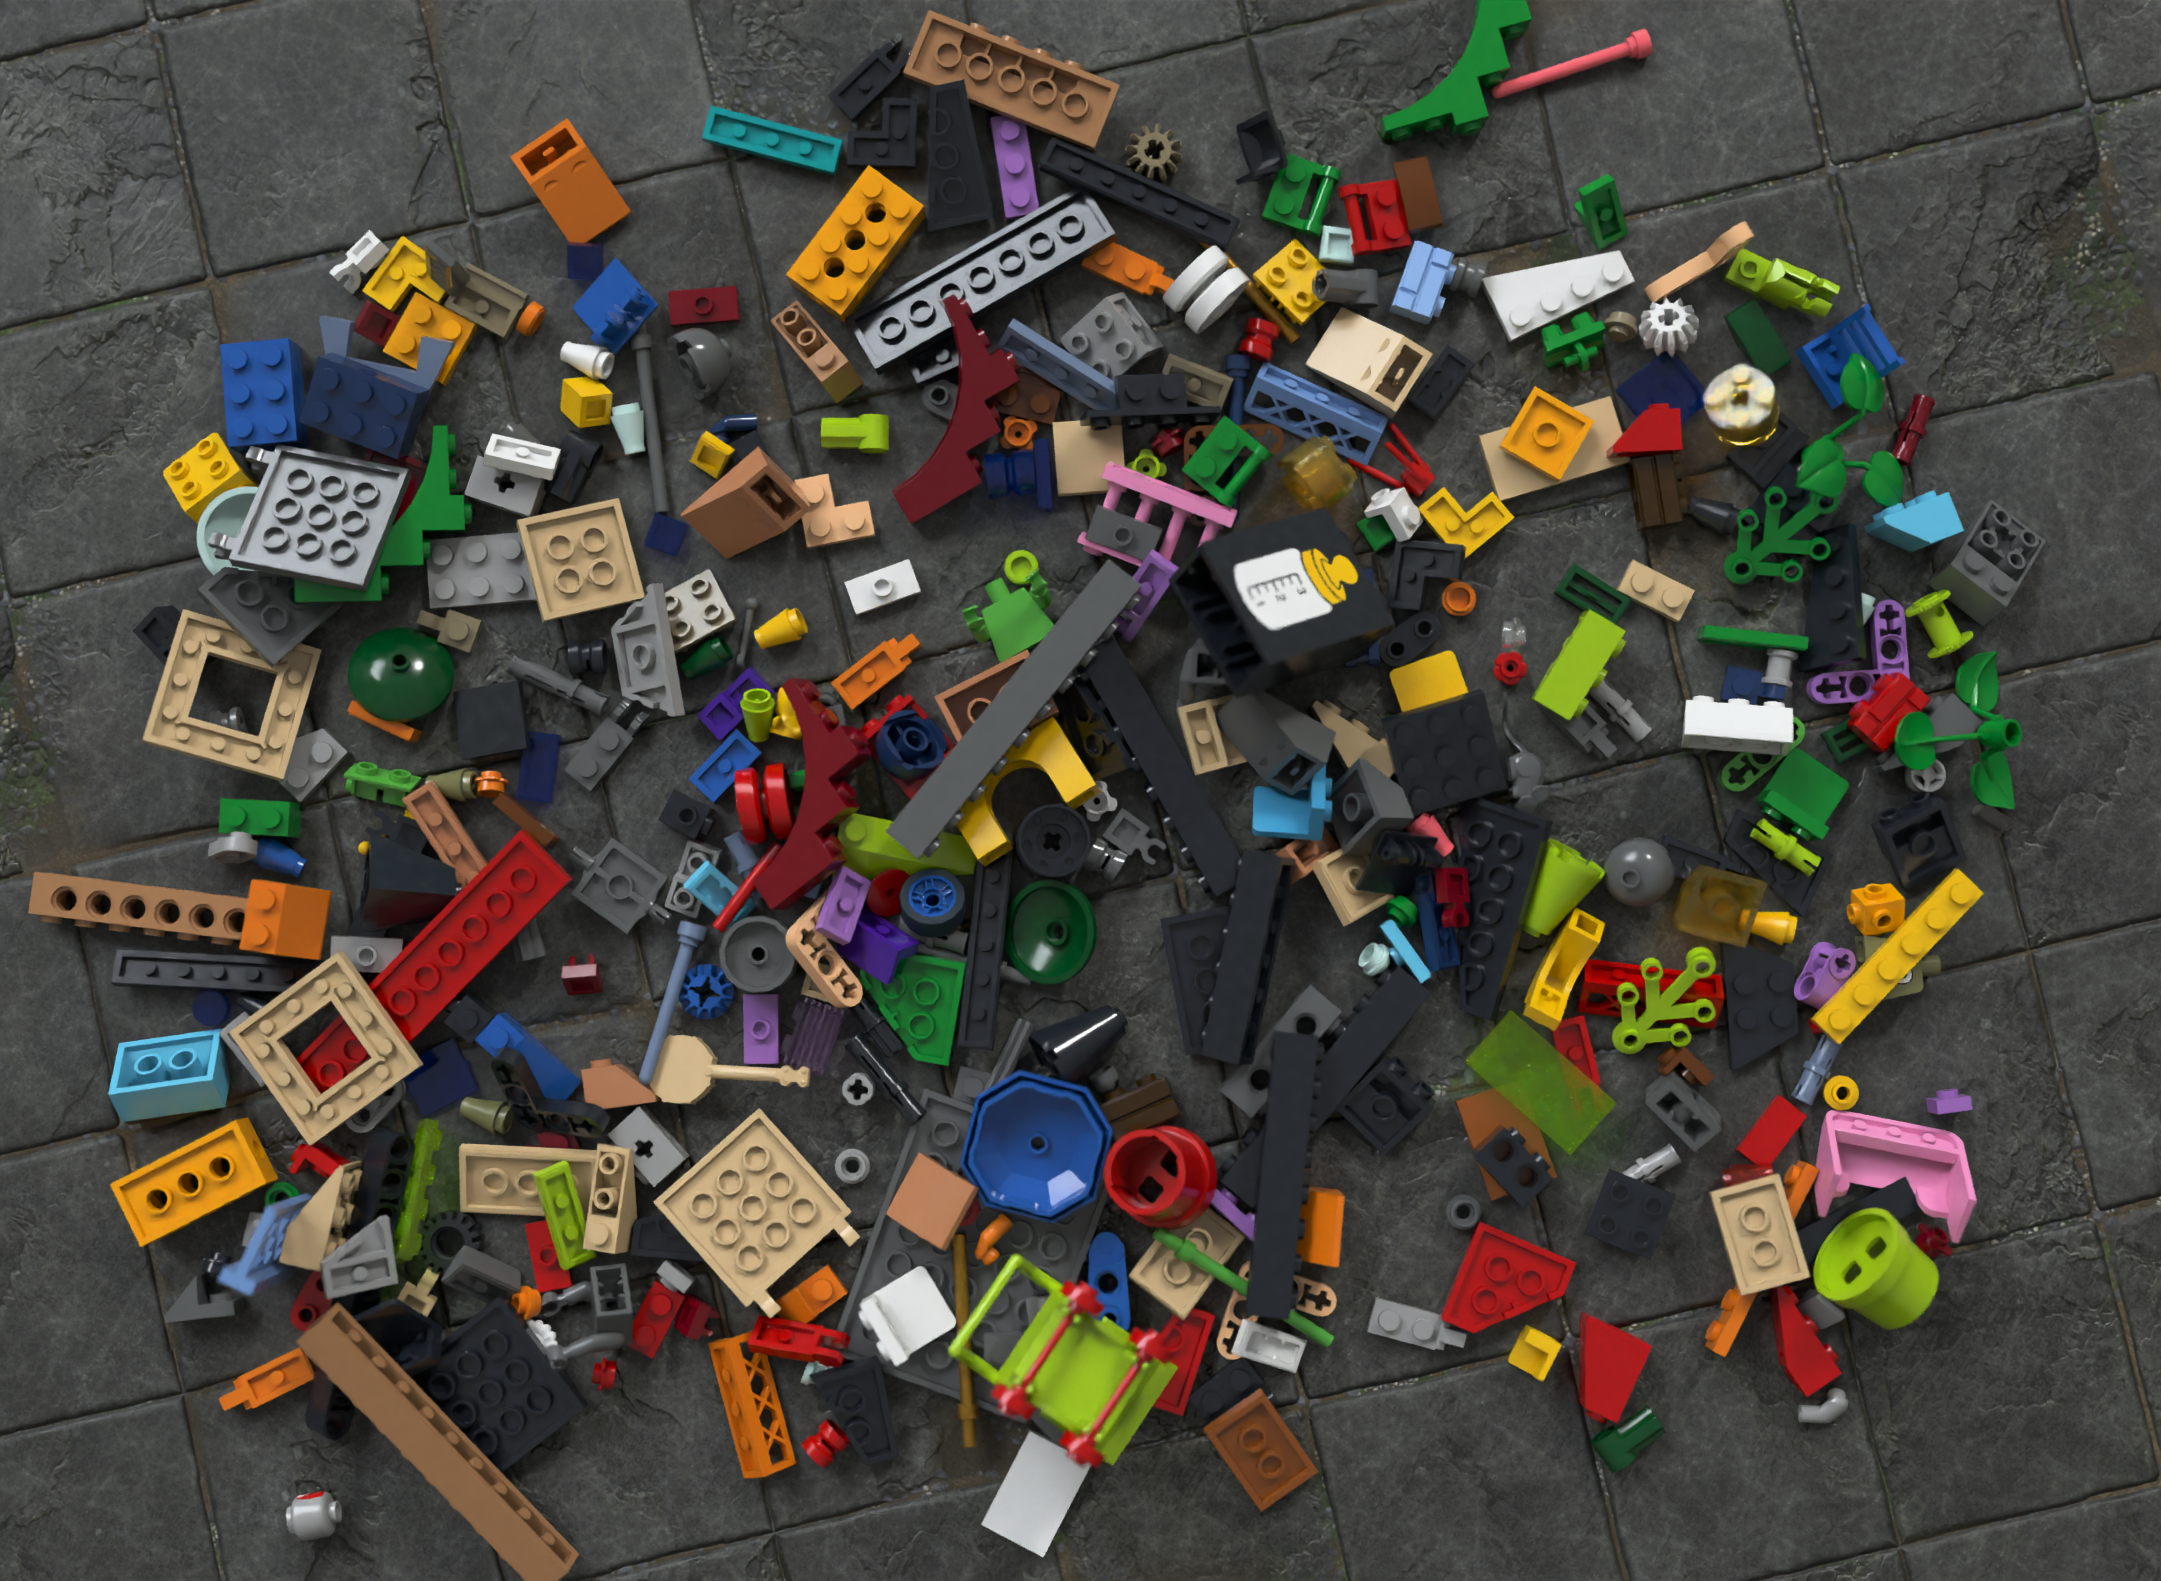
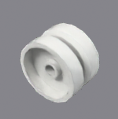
[1163,245,1250,334]

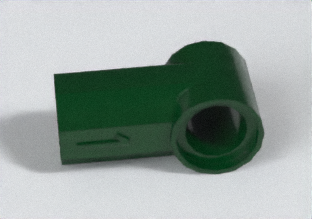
[1591,1406,1666,1473]

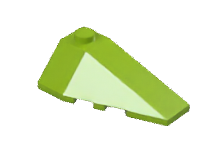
[832,813,977,881]

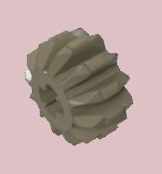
[1125,124,1183,183]

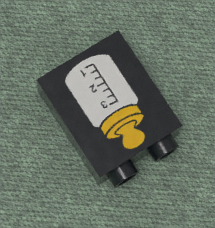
[1168,507,1395,699]

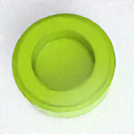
[1004,550,1039,586]

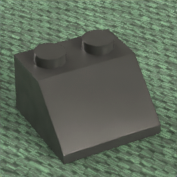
[1326,758,1414,856]

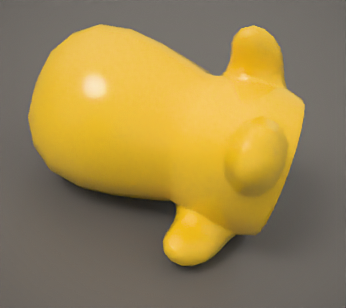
[769,687,803,741]

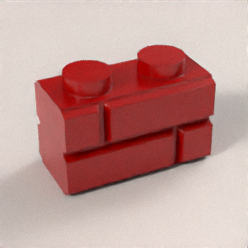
[1846,673,1931,753]

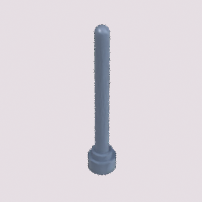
[639,920,707,1085]

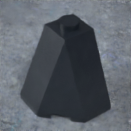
[360,834,462,932]

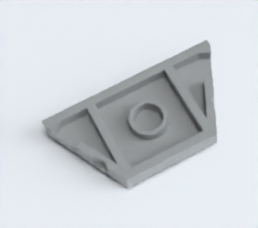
[611,583,685,717]

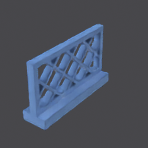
[218,1193,314,1296]

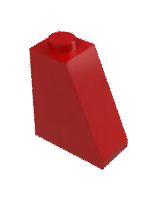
[1579,1311,1652,1424]

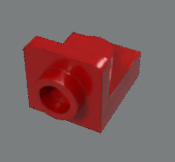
[288,1141,351,1178]

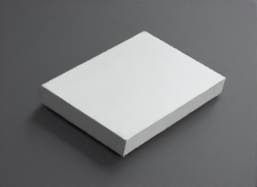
[981,1429,1091,1557]

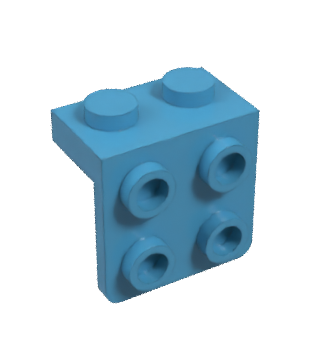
[1252,765,1332,841]

